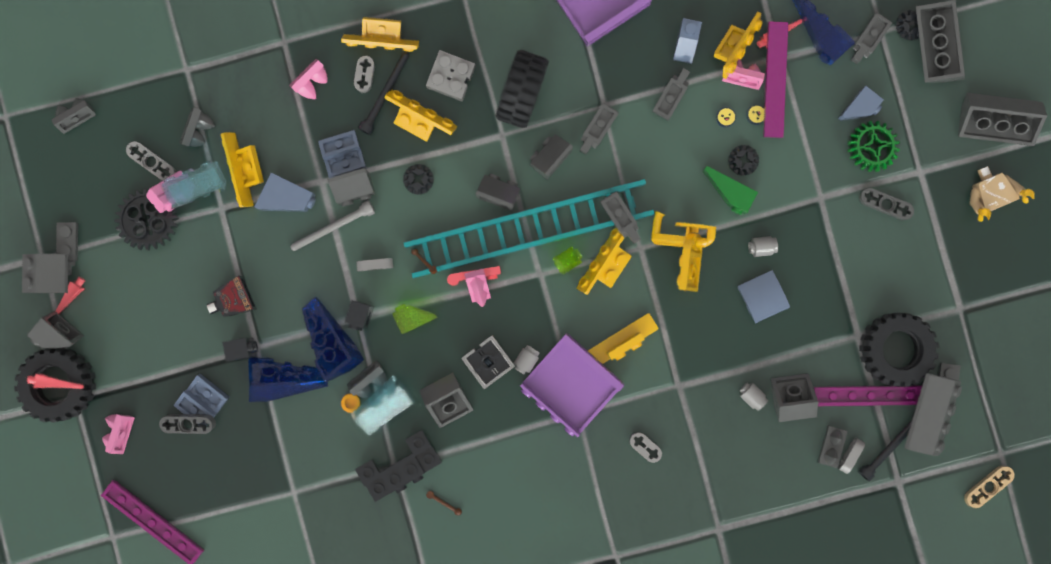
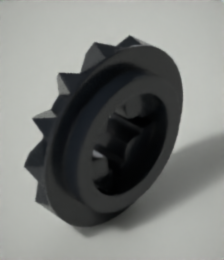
[896,9,919,40]
[728,145,759,176]
[403,164,434,195]

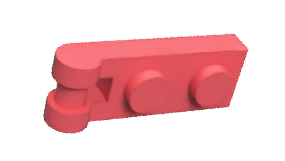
[447,266,501,286]

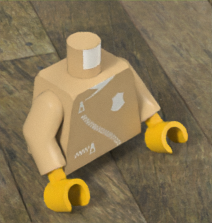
[970,166,1034,222]

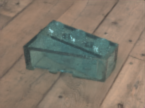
[162,161,227,209]
[351,375,415,435]

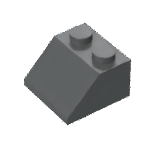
[530,134,573,180]
[327,168,375,207]
[476,173,521,211]
[22,254,68,293]
[27,311,84,348]
[419,373,473,428]
[771,373,818,422]

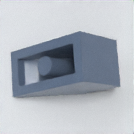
[673,18,702,64]
[838,86,884,121]

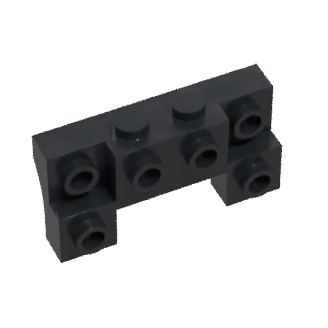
[355,429,442,502]

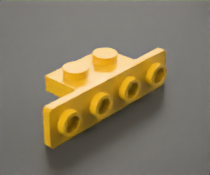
[714,12,763,79]
[341,17,419,52]
[384,90,457,142]
[221,132,264,207]
[576,227,632,295]
[588,313,658,364]

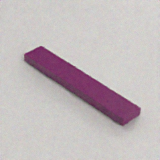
[763,21,788,138]
[813,385,923,406]
[100,480,204,564]

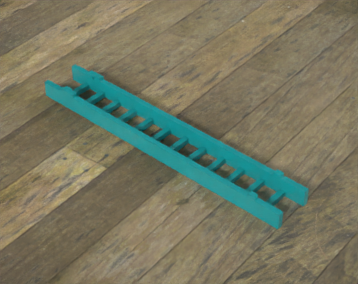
[404,179,654,278]

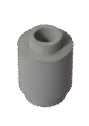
[748,236,778,257]
[514,345,540,374]
[739,382,768,411]

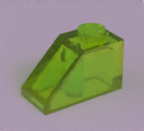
[552,247,583,276]
[392,304,438,334]

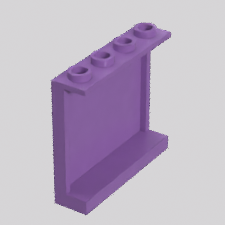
[556,0,652,47]
[520,333,624,437]

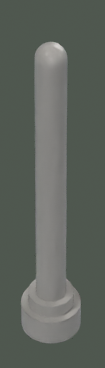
[291,200,375,251]

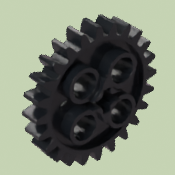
[114,188,179,251]

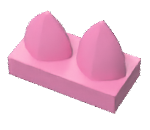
[289,59,327,99]
[722,59,765,90]
[464,269,491,307]
[102,414,135,454]

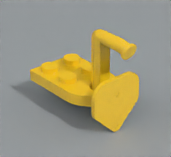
[651,210,716,292]

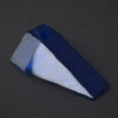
[792,0,856,66]
[302,297,364,382]
[248,358,328,402]

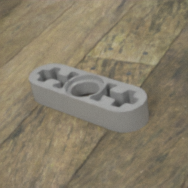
[126,142,176,181]

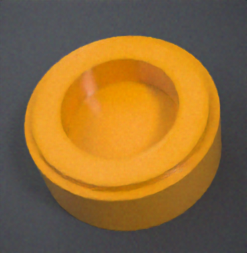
[341,393,361,413]

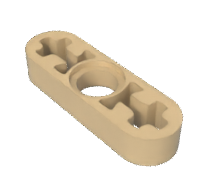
[964,466,1014,508]

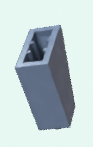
[255,173,316,212]

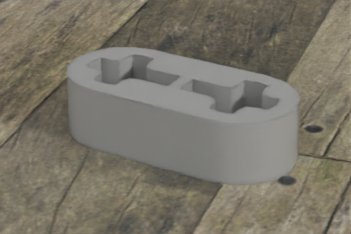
[354,56,375,93]
[356,258,393,271]
[629,432,662,463]
[838,437,865,474]

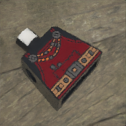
[207,276,257,317]

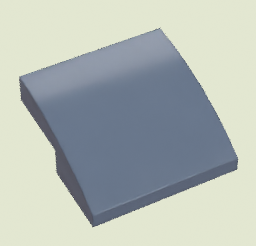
[318,130,367,178]
[738,270,790,323]
[173,373,230,426]

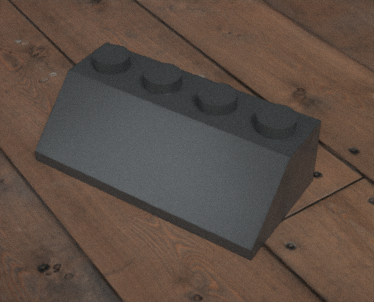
[916,0,965,83]
[958,93,1047,146]
[904,373,962,456]

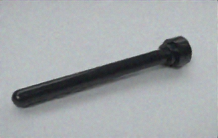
[358,52,409,135]
[858,419,913,482]

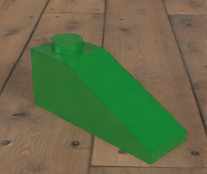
[703,166,758,215]

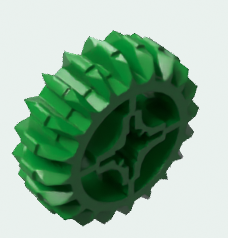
[847,121,900,172]

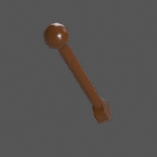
[411,248,437,274]
[426,491,462,516]

